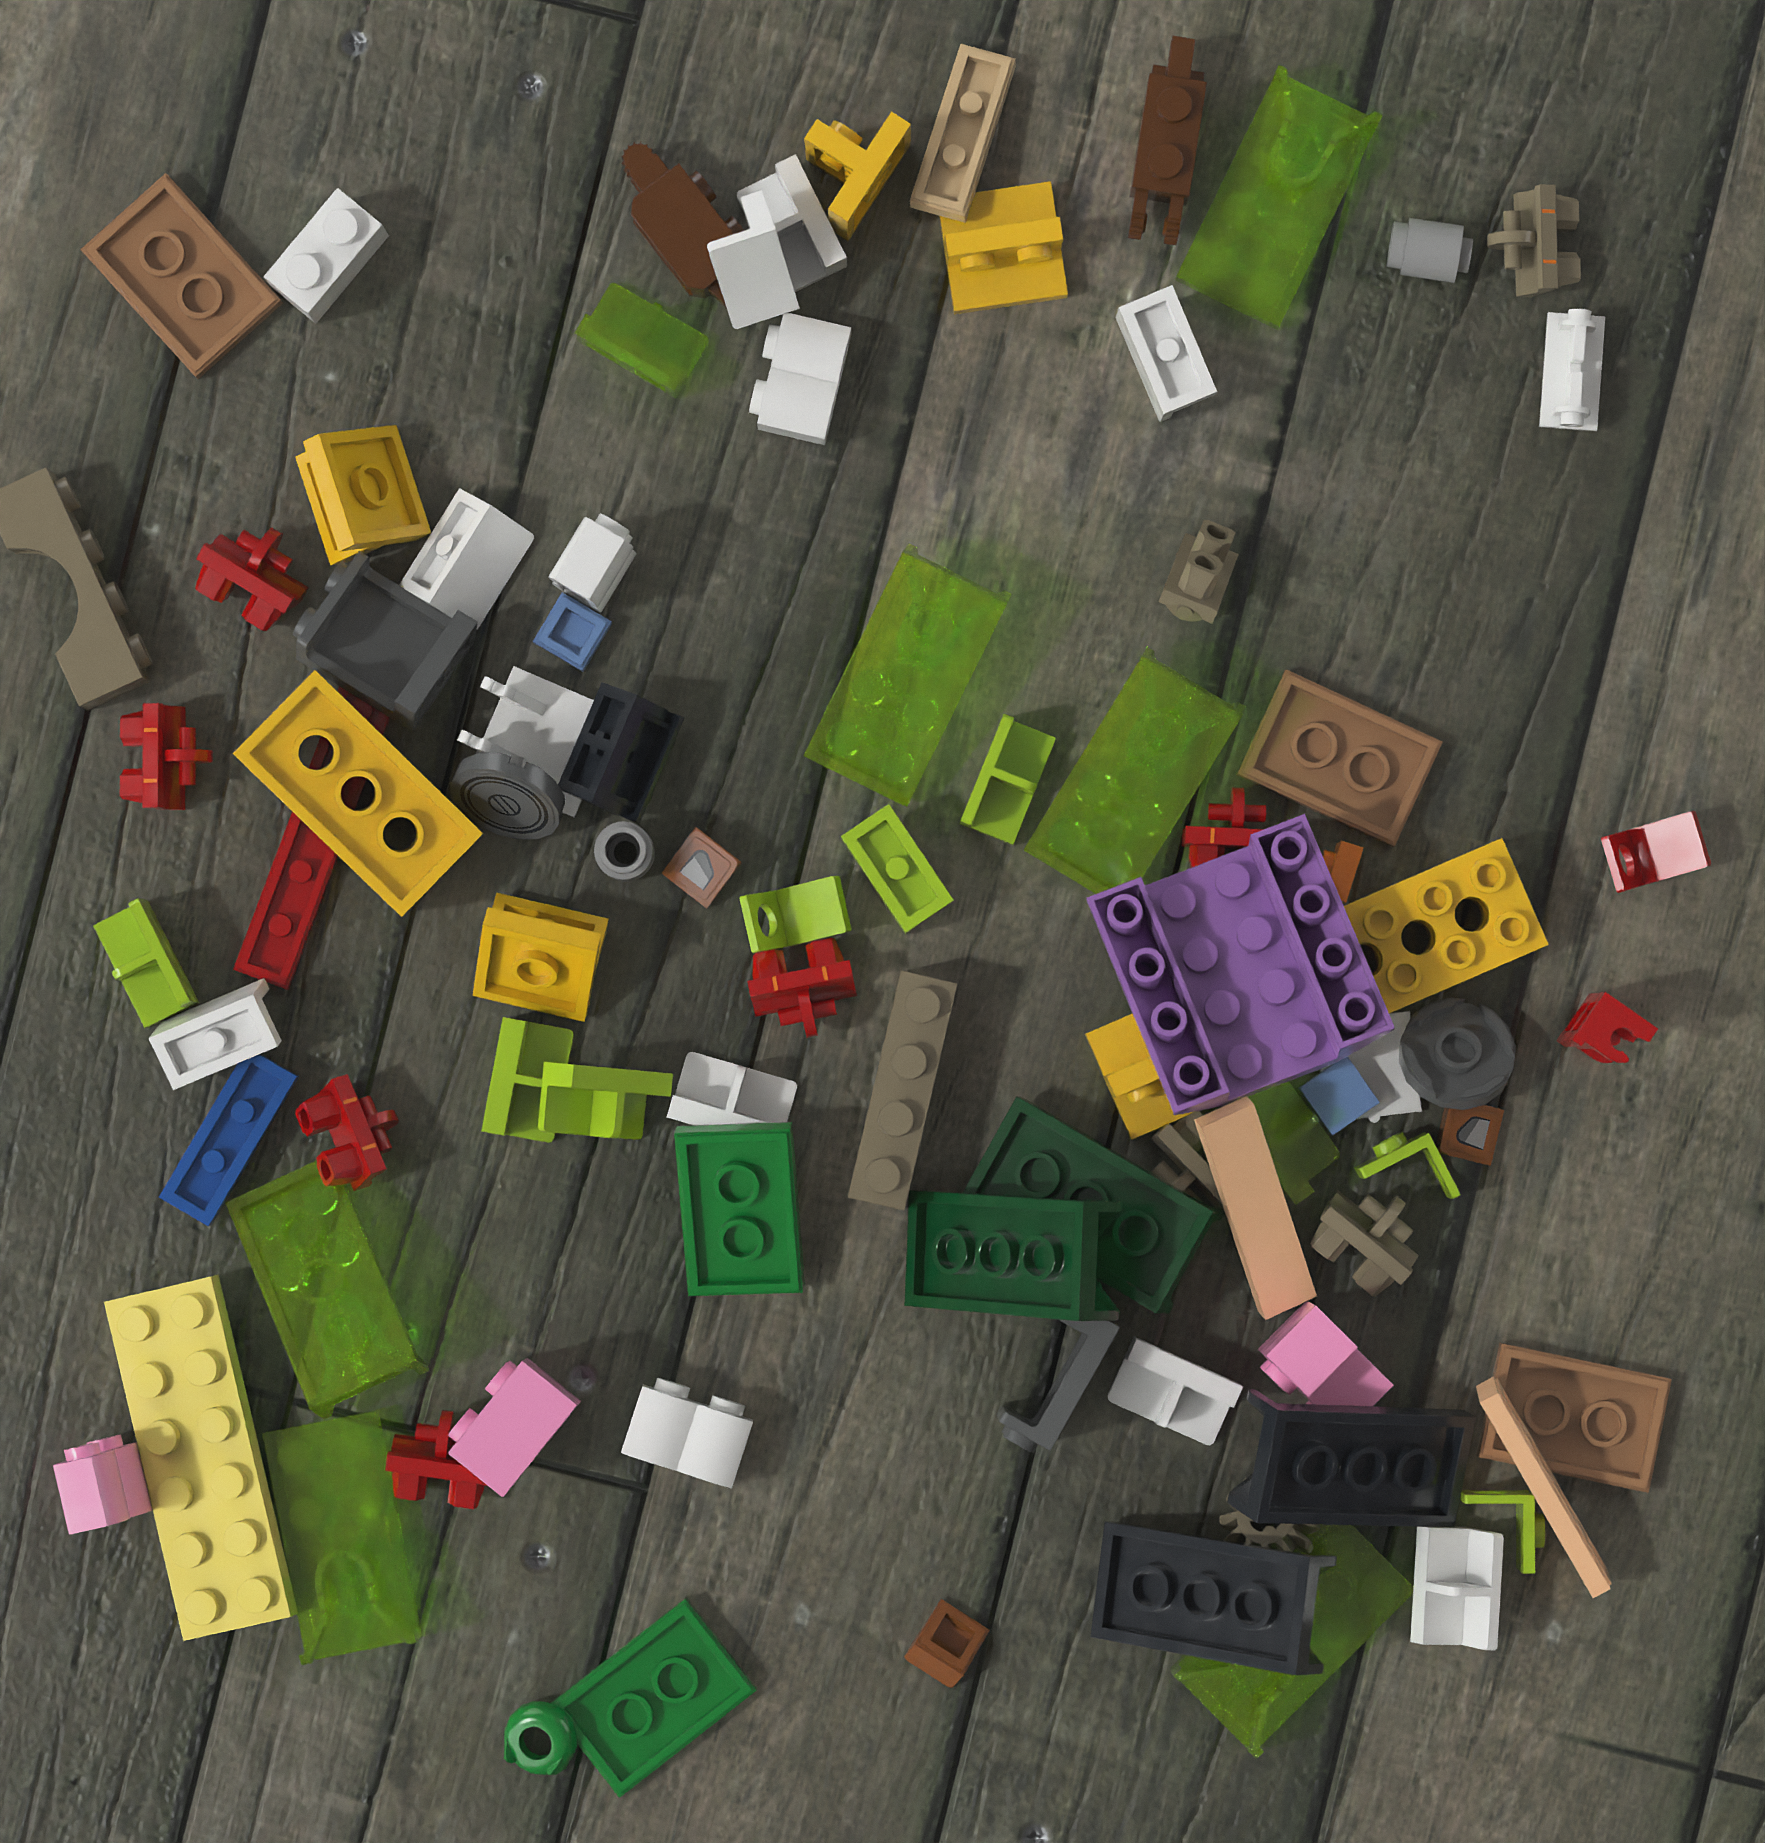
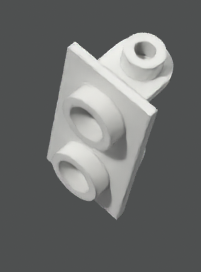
[1539,309,1605,431]

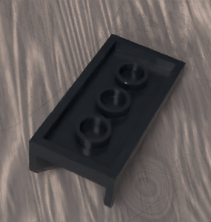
[1227,1389,1476,1527]
[1090,1521,1337,1675]

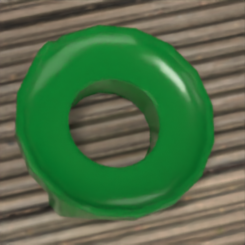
[504,1701,577,1775]

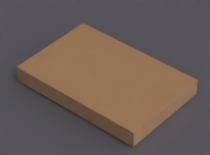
[80,173,283,379]
[1236,670,1443,847]
[1476,1343,1672,1493]

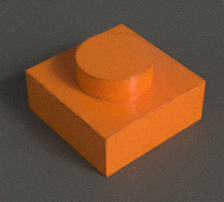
[1322,841,1363,904]

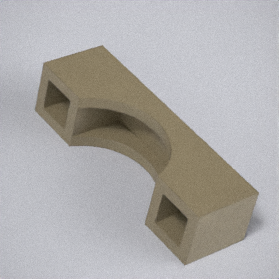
[0,467,153,710]
[848,970,957,1211]

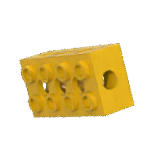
[233,670,483,917]
[1344,838,1549,1013]

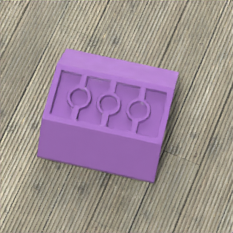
[1086,814,1395,1115]

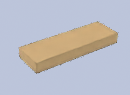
[910,44,1016,223]

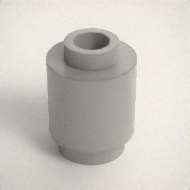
[1386,218,1473,283]
[594,821,655,882]

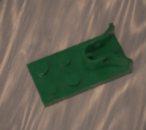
[963,1096,1225,1314]
[904,1190,1124,1321]

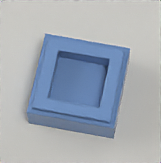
[533,592,612,672]
[1298,1056,1380,1136]

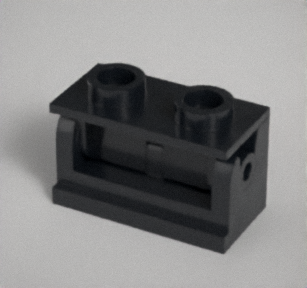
[558,682,685,824]

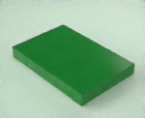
[674,1122,805,1296]
[551,1597,757,1798]

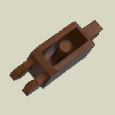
[1128,36,1207,245]
[621,142,745,309]

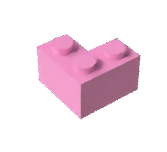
[1258,1301,1394,1406]
[448,1358,581,1497]

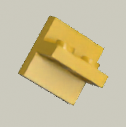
[804,111,911,241]
[939,181,1068,315]
[295,425,431,566]
[472,893,609,1022]
[1085,1014,1193,1140]

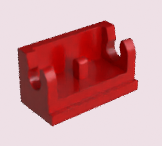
[1556,992,1658,1063]

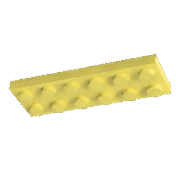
[104,1275,298,1641]

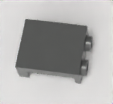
[293,551,478,732]
[996,1319,1120,1453]

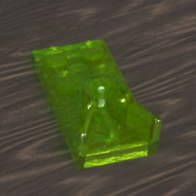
[1175,64,1383,330]
[804,543,1012,807]
[1024,647,1246,894]
[226,1160,429,1420]
[262,1410,422,1665]
[1170,1524,1413,1759]

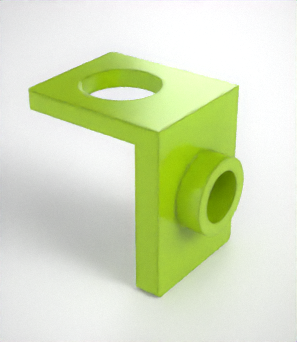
[739,875,852,953]
[1354,1132,1461,1199]
[1460,1490,1545,1574]

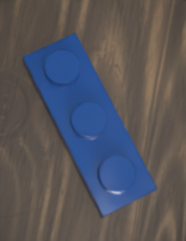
[159,1054,299,1227]

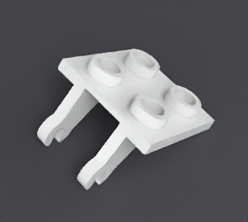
[457,666,594,818]

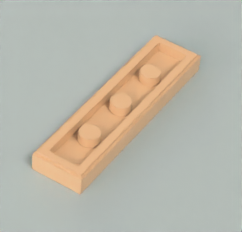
[1194,1096,1317,1320]
[1476,1376,1612,1598]

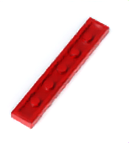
[233,686,390,990]

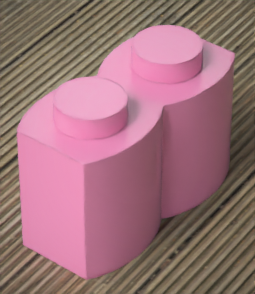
[53,1434,152,1535]

